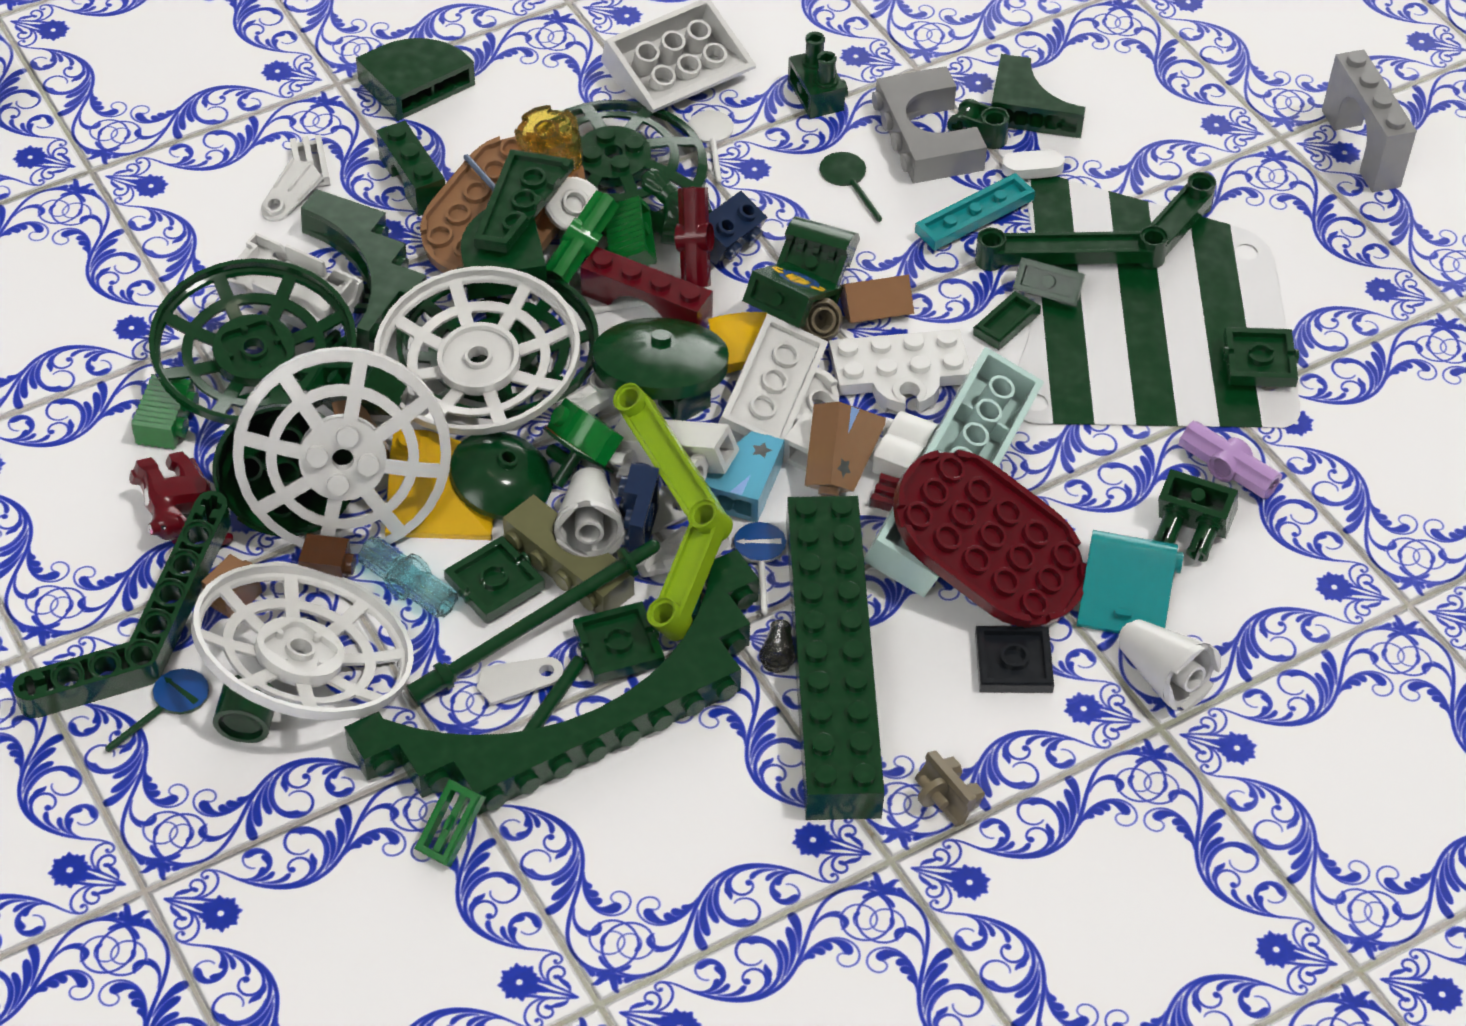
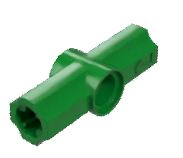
[546,190,620,283]

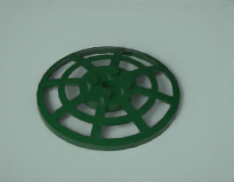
[534,100,708,236]
[149,258,357,425]
[396,273,599,419]

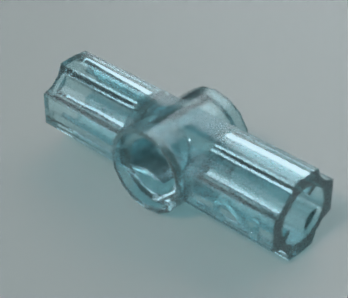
[358,536,458,618]

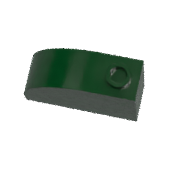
[356,38,475,121]
[457,209,547,300]

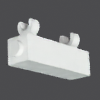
[610,416,739,480]

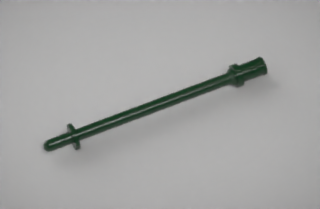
[406,539,661,706]

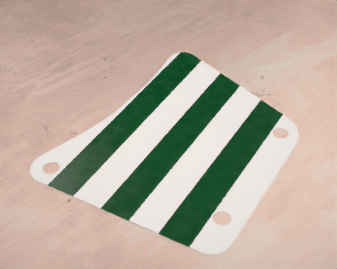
[1018,176,1300,428]

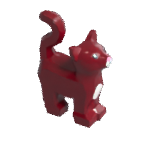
[129,451,233,546]

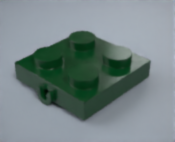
[1223,327,1299,387]
[444,536,545,624]
[573,601,665,684]

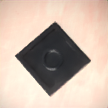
[975,626,1054,693]

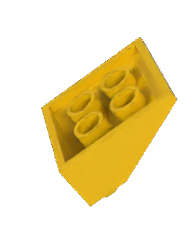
[385,429,494,540]

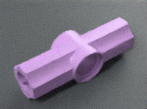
[1178,420,1282,499]

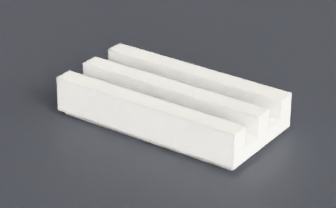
[290,134,331,187]

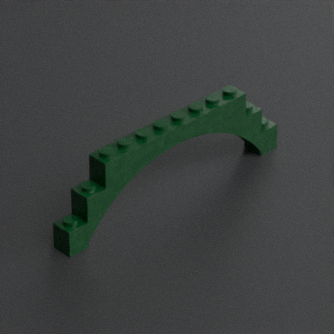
[344,549,759,815]

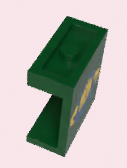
[742,261,843,328]

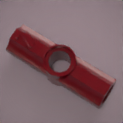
[674,187,714,287]

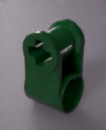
[947,99,1009,149]

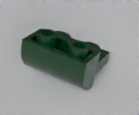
[777,216,860,286]

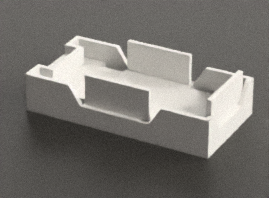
[227,232,365,337]

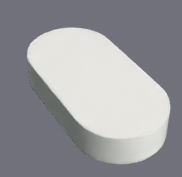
[1002,150,1065,180]

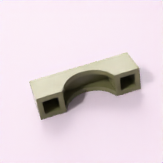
[503,494,635,613]

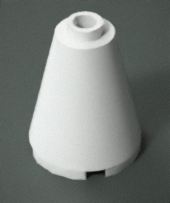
[554,467,625,557]
[1119,619,1221,711]

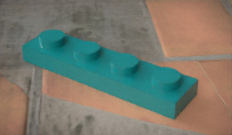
[915,173,1035,251]

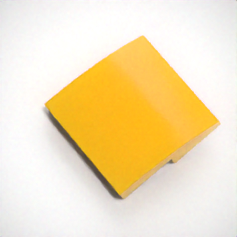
[708,312,768,374]

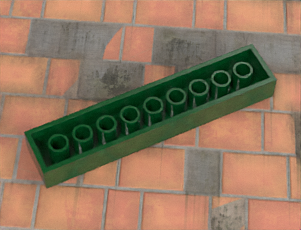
[786,496,884,820]

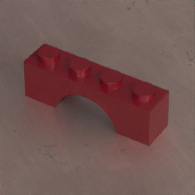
[580,246,713,328]

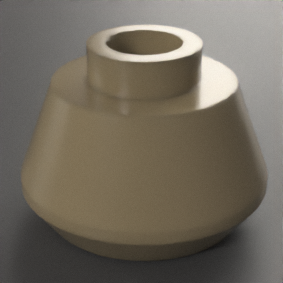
[801,298,843,341]

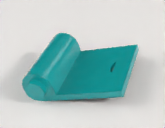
[1076,530,1184,634]

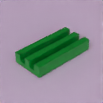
[414,779,486,867]

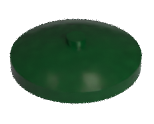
[592,317,729,400]

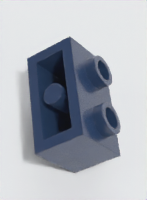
[709,191,768,265]

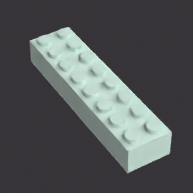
[864,346,1044,597]

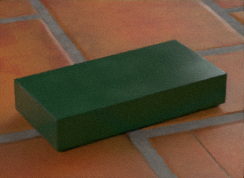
[973,291,1041,350]

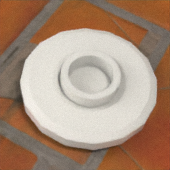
[544,177,598,231]

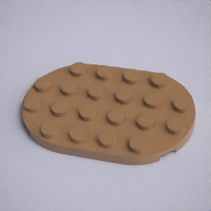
[420,131,586,273]

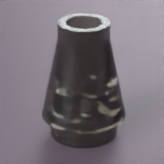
[759,619,796,673]

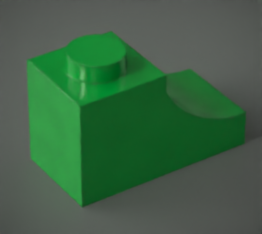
[547,398,624,467]

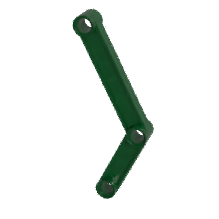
[975,172,1216,271]

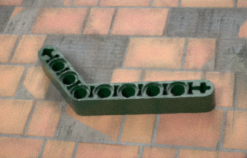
[13,491,231,718]

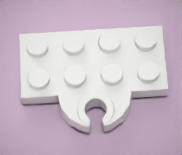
[718,314,839,440]
[828,329,971,413]

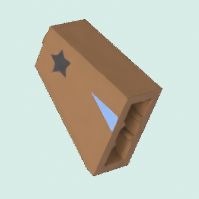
[805,402,886,496]

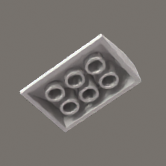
[601,0,756,113]

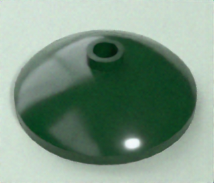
[449,432,553,520]

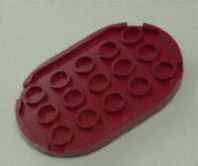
[893,450,1087,628]

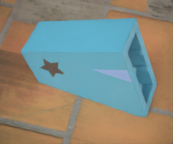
[705,431,784,522]

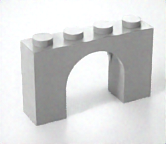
[1322,49,1417,193]
[872,66,987,184]

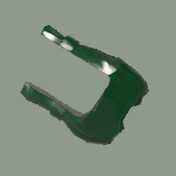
[641,168,712,245]

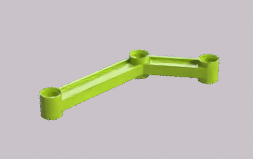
[613,383,733,641]

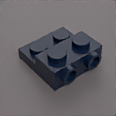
[618,463,659,553]

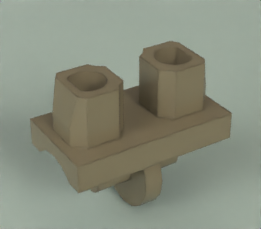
[915,750,985,827]

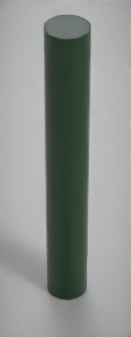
[523,656,586,731]

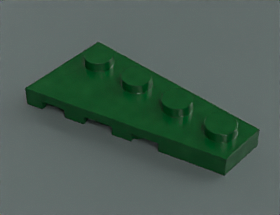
[474,149,574,253]

